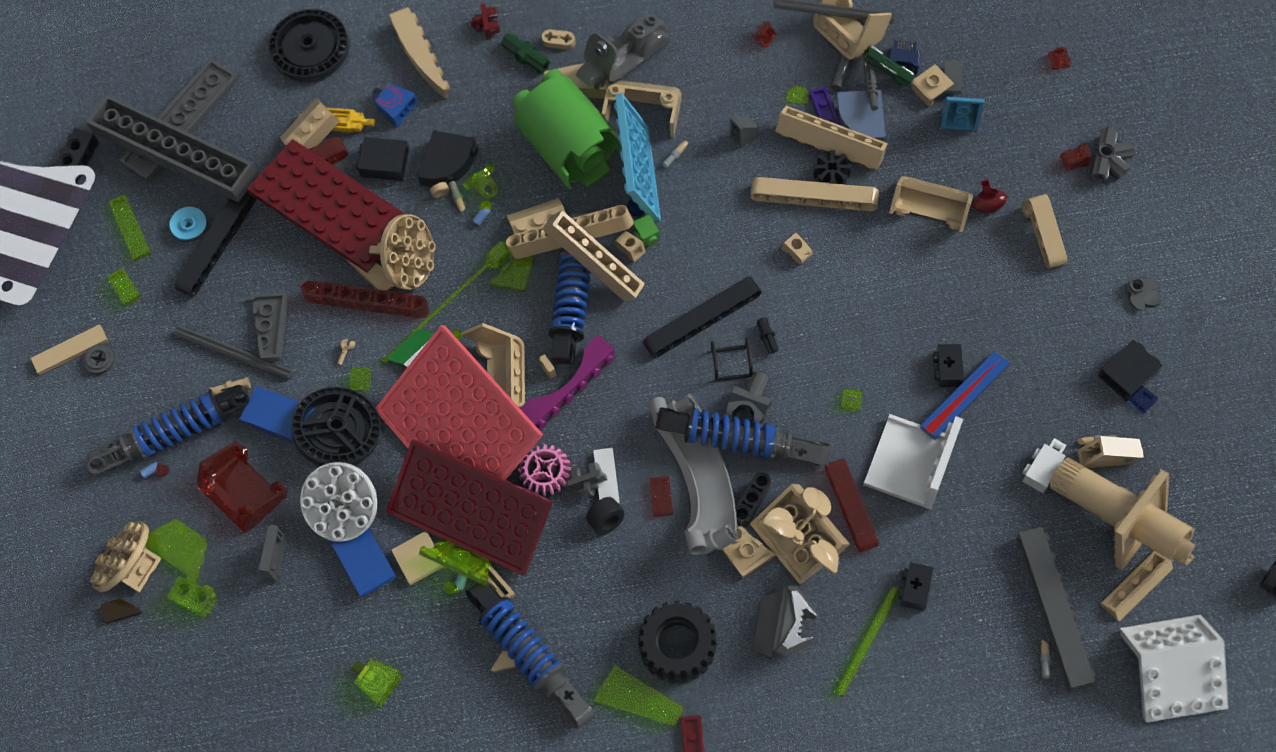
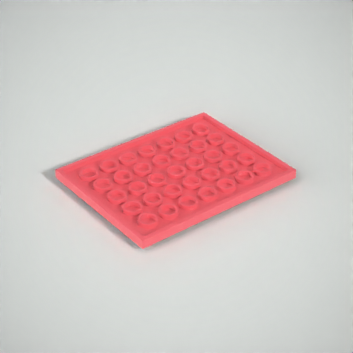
[376,325,543,480]

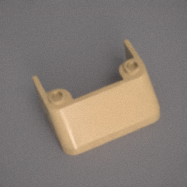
[813,0,892,59]
[602,80,681,138]
[889,176,973,233]
[462,323,525,408]

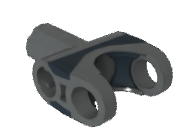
[726,371,772,426]

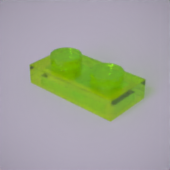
[107,267,142,307]

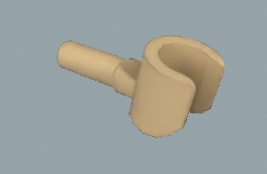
[337,339,355,365]

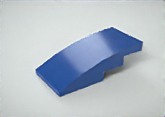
[239,386,315,446]
[330,528,396,598]

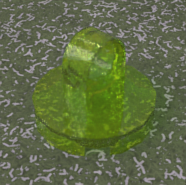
[462,163,498,199]

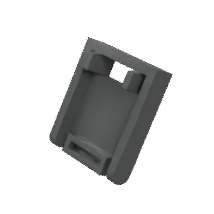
[258,525,287,582]

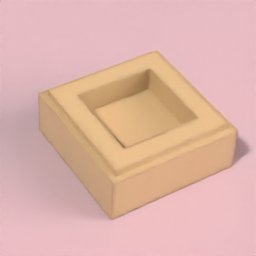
[539,354,557,379]

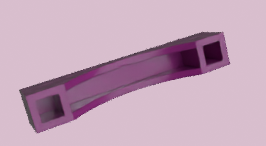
[520,335,615,431]

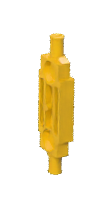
[297,108,375,133]

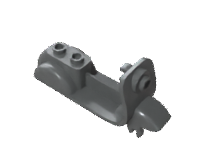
[576,15,670,90]

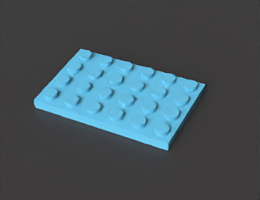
[614,93,661,222]

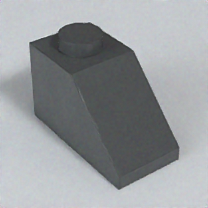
[730,115,759,148]

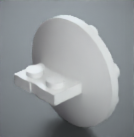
[300,462,377,542]

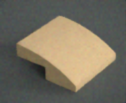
[392,531,445,585]

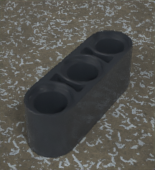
[735,472,771,527]

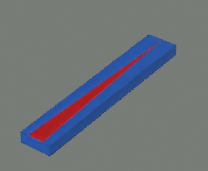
[920,351,1009,440]

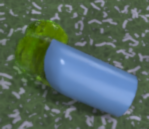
[473,200,492,226]
[443,570,468,595]

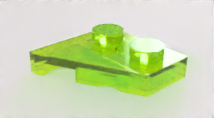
[489,256,535,293]

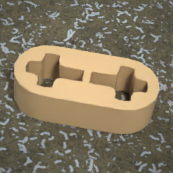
[542,30,575,50]

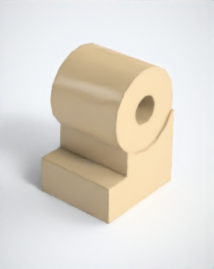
[614,231,646,262]
[781,233,813,264]

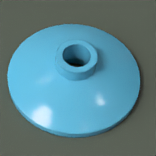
[170,207,206,240]

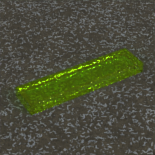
[108,194,152,261]

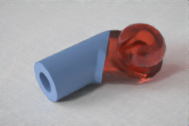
[140,462,169,479]

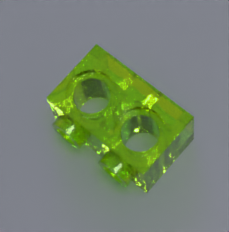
[167,576,218,618]

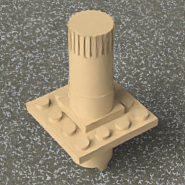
[1050,458,1195,570]

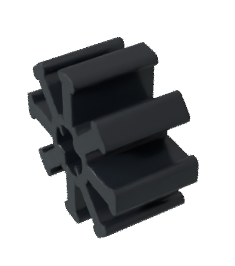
[813,150,851,185]

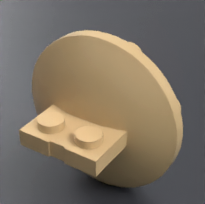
[369,214,436,290]
[90,521,162,592]

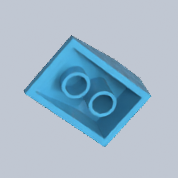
[941,97,985,131]

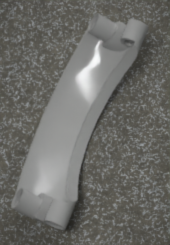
[648,394,737,555]

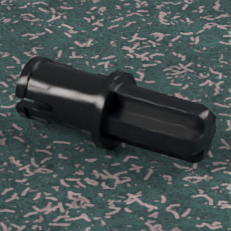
[756,317,779,354]

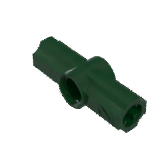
[500,32,551,73]

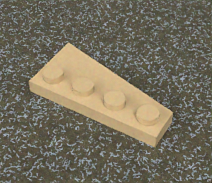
[721,524,775,579]

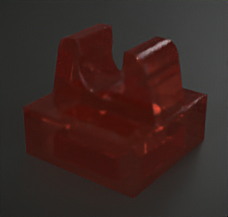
[752,21,777,47]
[1048,46,1071,70]

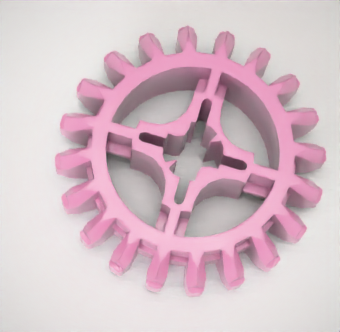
[518,444,571,497]

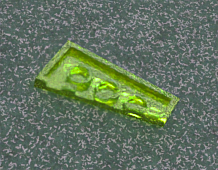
[593,665,685,726]

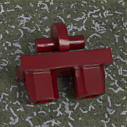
[470,3,500,40]

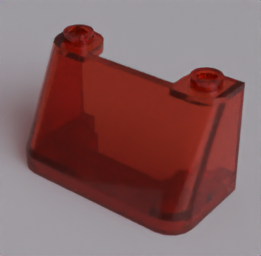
[197,441,288,533]

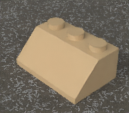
[280,98,340,151]
[507,198,566,235]

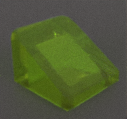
[350,367,372,390]

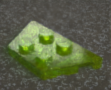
[145,519,208,582]
[419,540,489,586]

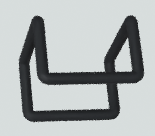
[711,337,753,381]

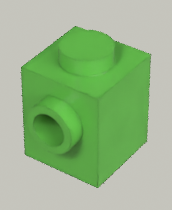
[633,214,660,247]

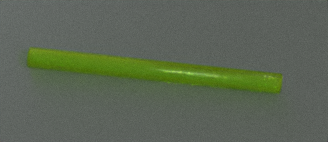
[834,586,899,697]

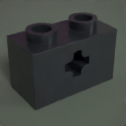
[933,344,964,387]
[898,562,934,611]

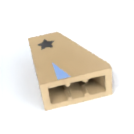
[1077,436,1144,469]

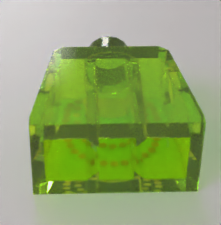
[351,659,403,708]

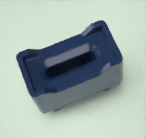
[888,40,920,74]

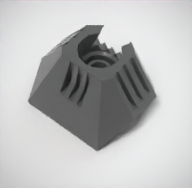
[752,586,817,660]

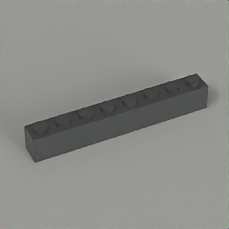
[1016,527,1096,692]

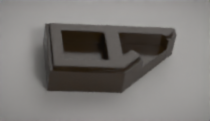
[101,598,142,624]

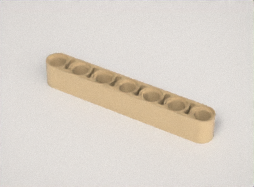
[750,177,879,211]
[506,205,633,259]

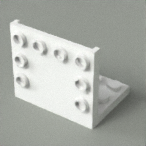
[863,414,963,509]
[1120,615,1228,722]

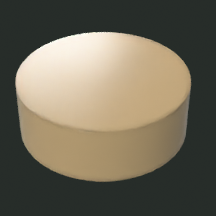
[430,182,449,198]

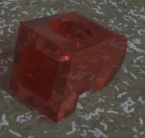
[1059,143,1092,171]

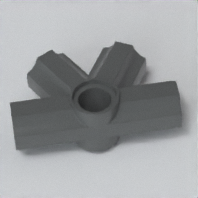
[1091,127,1134,182]

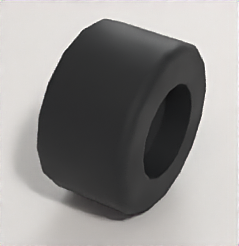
[586,497,625,535]

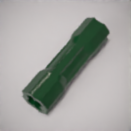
[861,45,914,87]

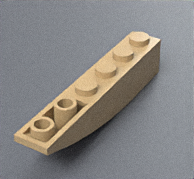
[389,7,450,99]

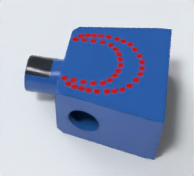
[372,84,418,127]

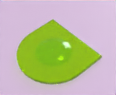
[786,86,809,104]

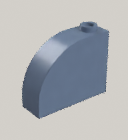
[833,90,886,142]

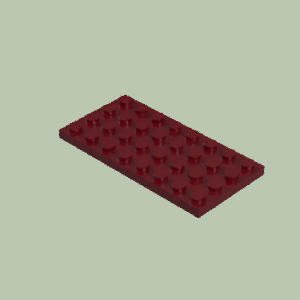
[247,139,405,273]
[385,439,553,576]

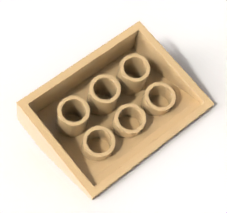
[750,484,850,584]

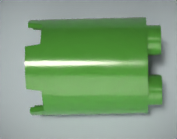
[511,69,622,190]

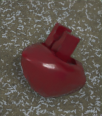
[973,180,1008,214]

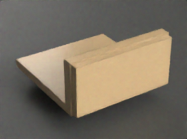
[911,64,954,107]

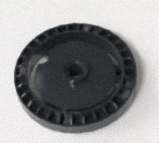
[268,9,349,82]
[291,387,381,466]

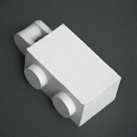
[1022,438,1066,493]

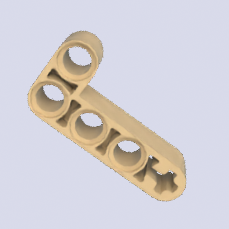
[1022,194,1068,269]

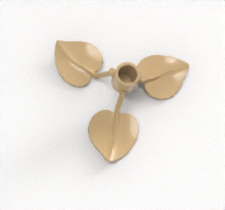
[762,487,839,574]

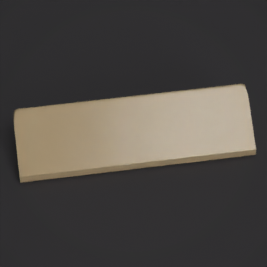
[1101,551,1173,621]

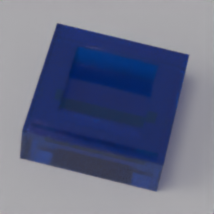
[1130,386,1159,414]

